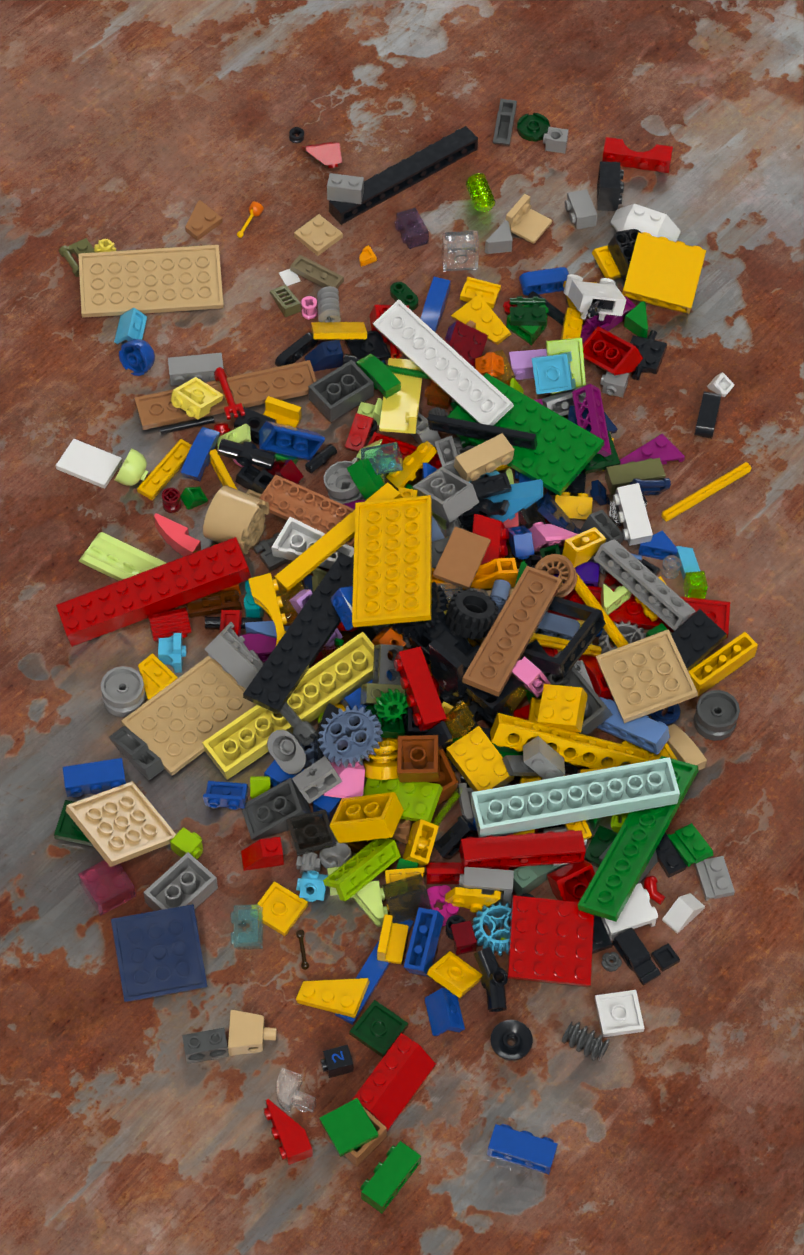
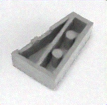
[205,622,263,689]

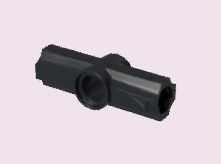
[218,439,276,470]

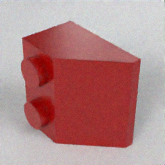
[547,860,595,902]

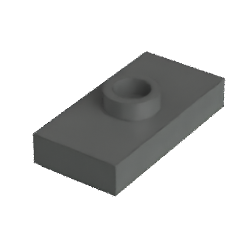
[502,755,539,776]

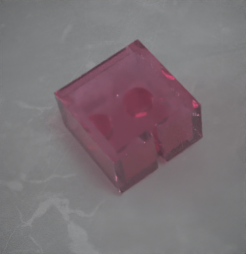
[78,860,136,916]

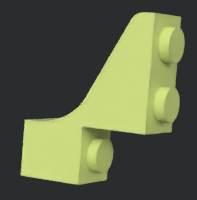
[327,867,388,927]

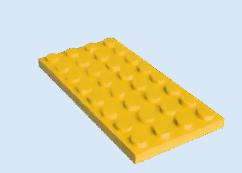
[352,495,432,627]

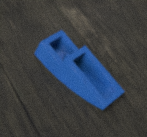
[421,277,451,333]
[181,427,220,481]

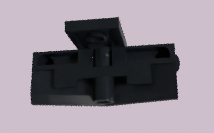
[409,617,524,725]

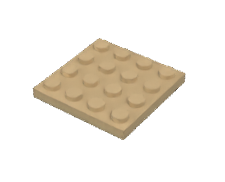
[596,629,698,723]
[65,781,176,867]

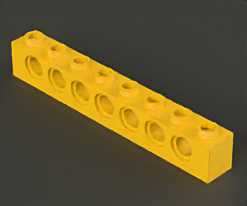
[490,713,650,769]

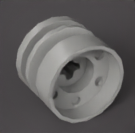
[324,461,366,504]

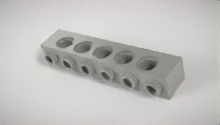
[594,539,696,631]

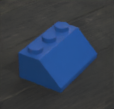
[259,421,325,460]

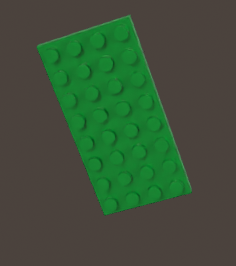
[447,373,604,496]

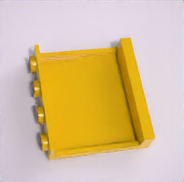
[622,232,706,314]

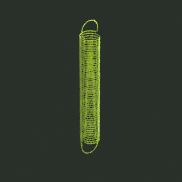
[432,788,462,826]

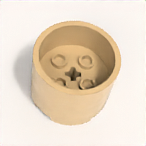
[203,485,269,554]

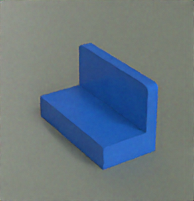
[425,988,465,1036]

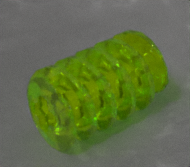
[466,173,496,212]

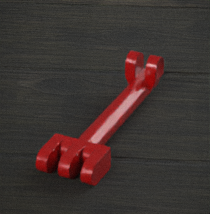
[214,367,245,420]

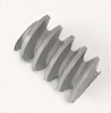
[317,286,341,322]

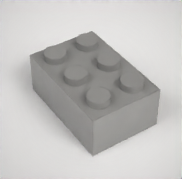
[413,467,479,522]
[143,852,218,911]

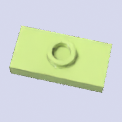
[217,424,251,449]

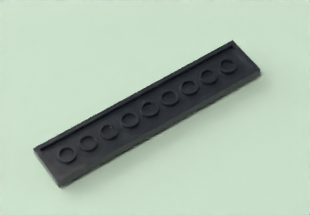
[243,553,354,714]

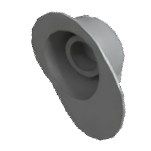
[267,730,306,774]

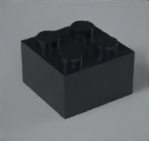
[597,161,624,211]

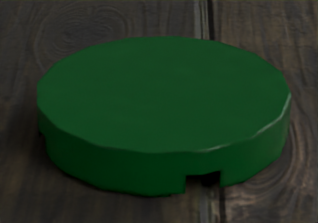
[517,113,550,142]

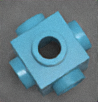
[296,870,328,902]

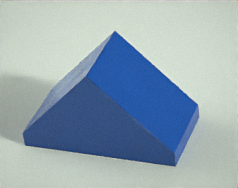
[638,530,678,562]

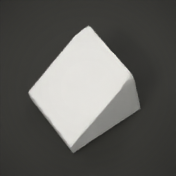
[707,372,734,397]

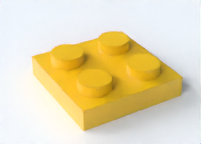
[251,881,308,936]
[427,951,482,998]

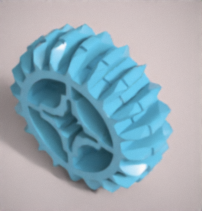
[472,901,511,956]

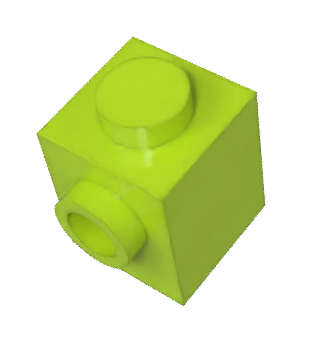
[170,827,203,859]

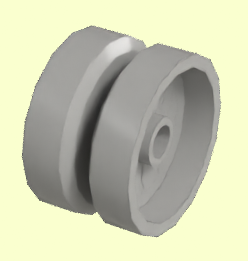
[100,666,146,717]

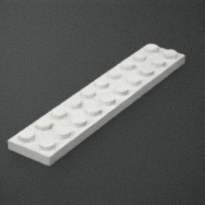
[373,299,514,426]

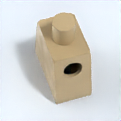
[228,1010,277,1056]

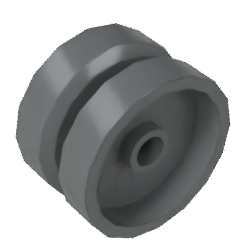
[694,690,740,741]

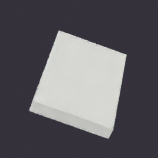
[56,439,123,489]

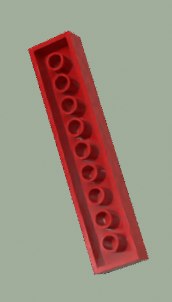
[56,537,252,647]

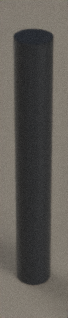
[160,416,215,434]

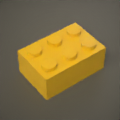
[446,726,514,792]
[329,792,404,843]

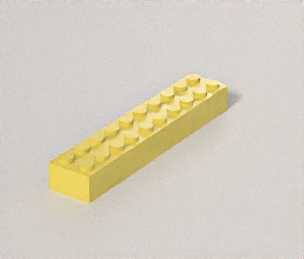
[202,632,374,780]

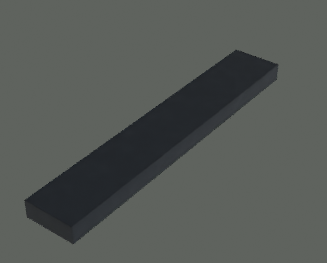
[427,414,537,450]

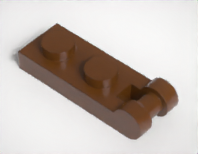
[186,590,242,618]

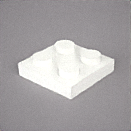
[594,990,645,1037]

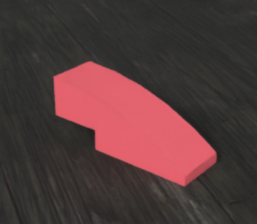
[154,513,201,557]

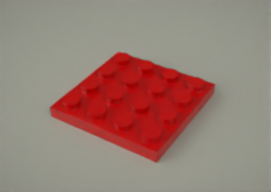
[507,895,594,987]

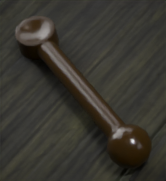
[296,930,309,970]

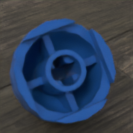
[119,339,155,376]

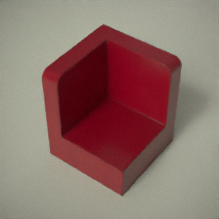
[451,921,477,955]

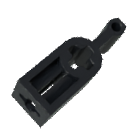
[458,499,510,526]
[612,927,661,985]

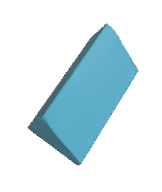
[676,546,703,584]

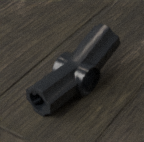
[474,947,508,1012]

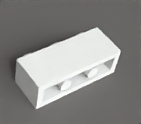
[613,483,653,546]

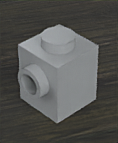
[600,372,629,398]

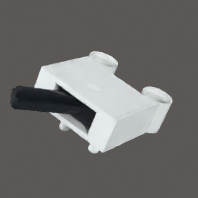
[563,274,626,321]

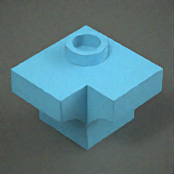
[158,633,187,673]

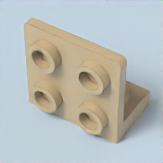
[506,194,552,244]

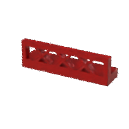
[426,862,509,884]

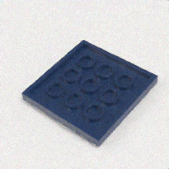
[111,904,208,1002]

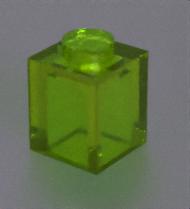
[683,571,708,599]

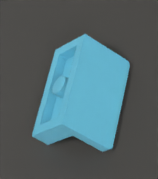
[114,308,147,344]

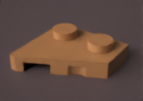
[185,200,223,241]

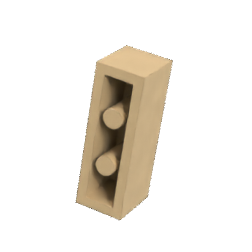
[454,433,515,482]

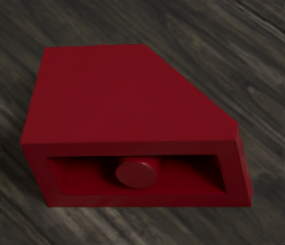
[264,459,304,485]

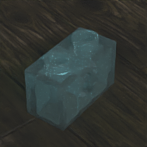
[231,904,263,950]

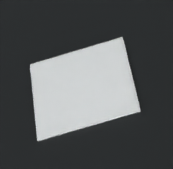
[279,269,300,286]

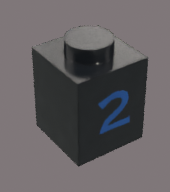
[320,1044,353,1078]

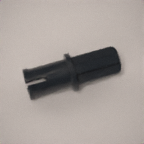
[305,444,337,473]

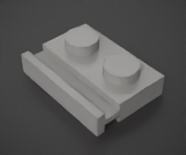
[694,856,735,901]

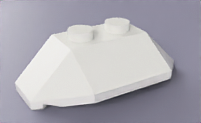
[610,203,681,242]

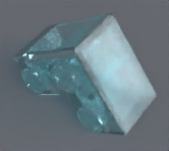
[361,442,403,483]

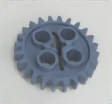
[318,705,383,768]

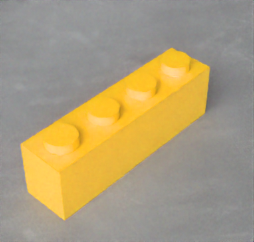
[688,632,758,697]

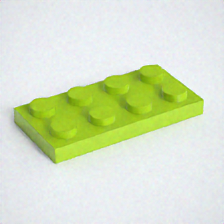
[363,778,443,823]

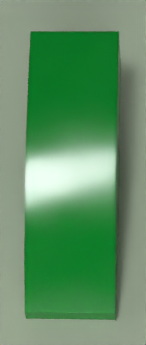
[356,354,401,398]
[347,458,385,500]

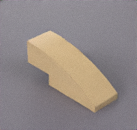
[667,724,707,770]

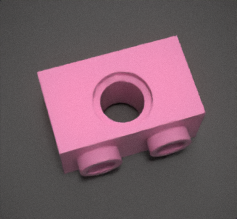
[512,656,551,698]

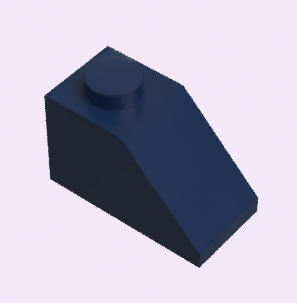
[304,339,343,372]

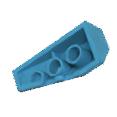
[484,479,543,523]

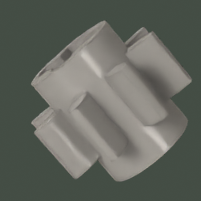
[296,851,321,875]

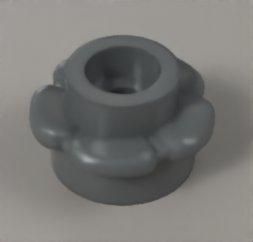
[601,952,622,972]

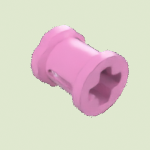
[301,296,317,320]

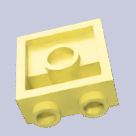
[171,377,223,419]

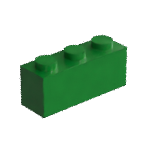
[360,1141,421,1214]

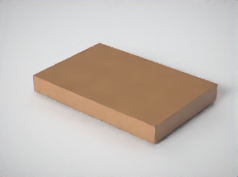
[433,527,491,589]

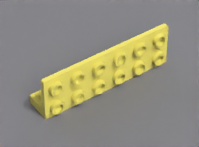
[379,358,423,434]

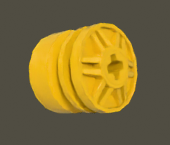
[364,738,398,780]

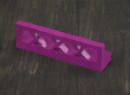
[572,383,611,457]

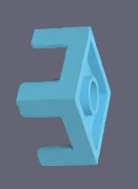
[532,352,576,394]

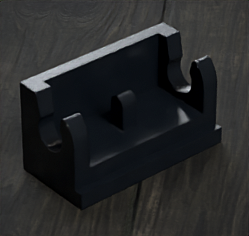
[434,815,478,859]

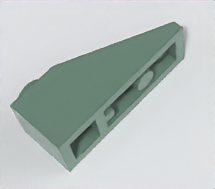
[513,864,566,896]

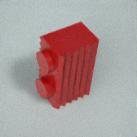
[148,608,192,643]

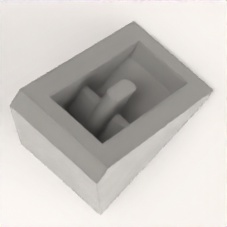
[485,220,513,254]

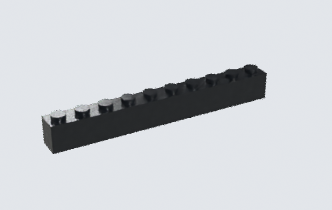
[329,126,478,225]

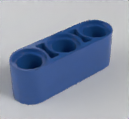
[519,267,569,296]

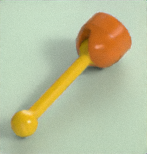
[237,201,264,238]

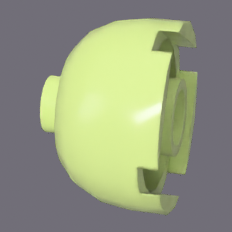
[114,448,148,486]

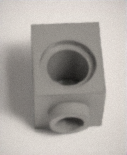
[543,127,569,153]

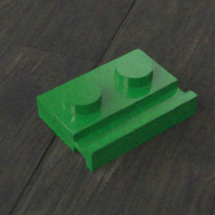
[667,823,713,867]

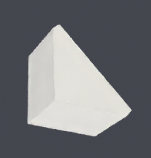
[662,893,705,934]

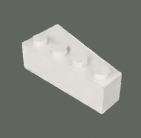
[271,517,354,569]

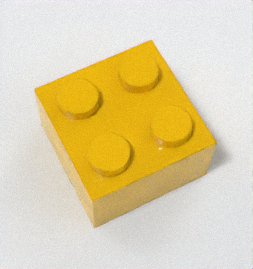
[537,684,588,733]

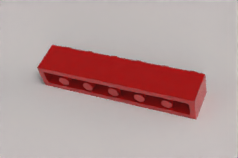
[459,830,586,871]

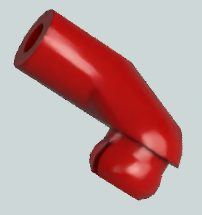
[644,876,666,905]

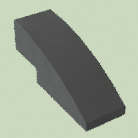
[493,99,517,146]
[109,726,165,780]

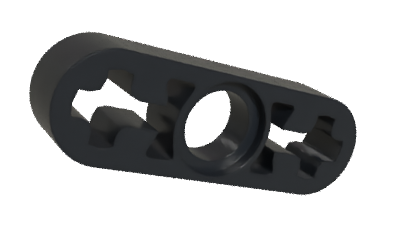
[275,332,318,367]

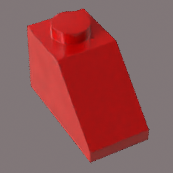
[241,836,284,871]

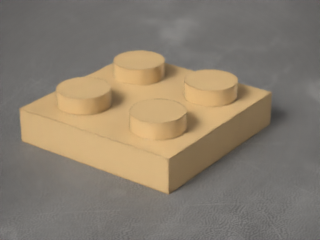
[294,214,343,256]

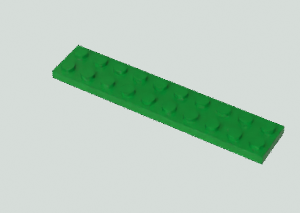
[578,756,699,922]

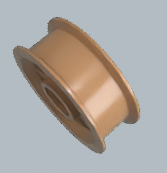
[535,554,577,598]

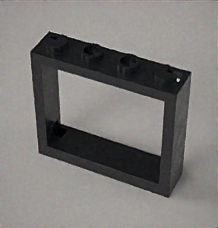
[520,596,606,678]

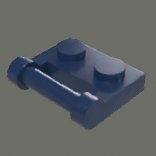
[629,478,671,495]

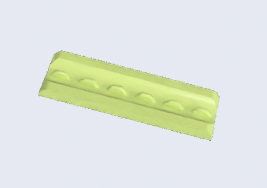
[79,532,177,608]

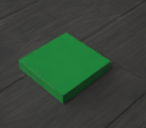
[319,1098,379,1157]

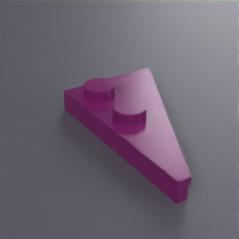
[620,433,685,465]

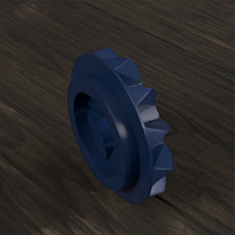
[649,704,681,726]

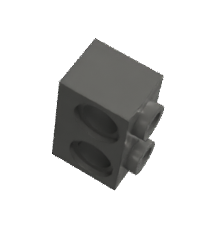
[372,644,403,685]
[182,1028,229,1064]

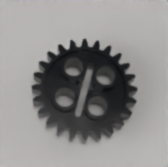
[390,582,448,637]

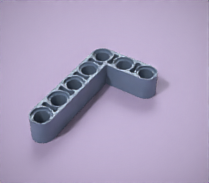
[490,579,580,640]

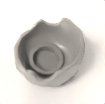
[319,841,351,869]

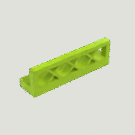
[323,838,401,901]

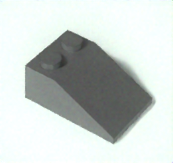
[241,778,313,840]

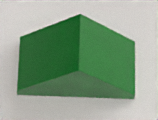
[624,301,648,338]

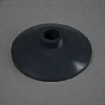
[490,1020,533,1060]

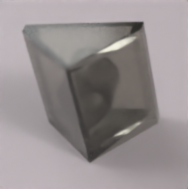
[382,874,432,923]

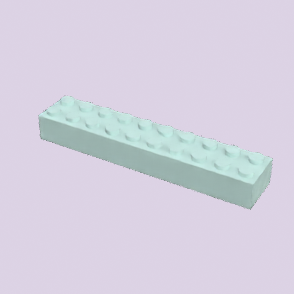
[471,757,680,838]

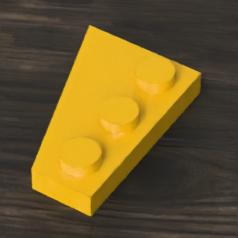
[451,294,511,345]
[386,441,437,490]
[296,978,370,1018]

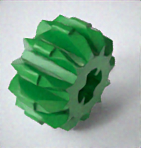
[374,688,408,722]

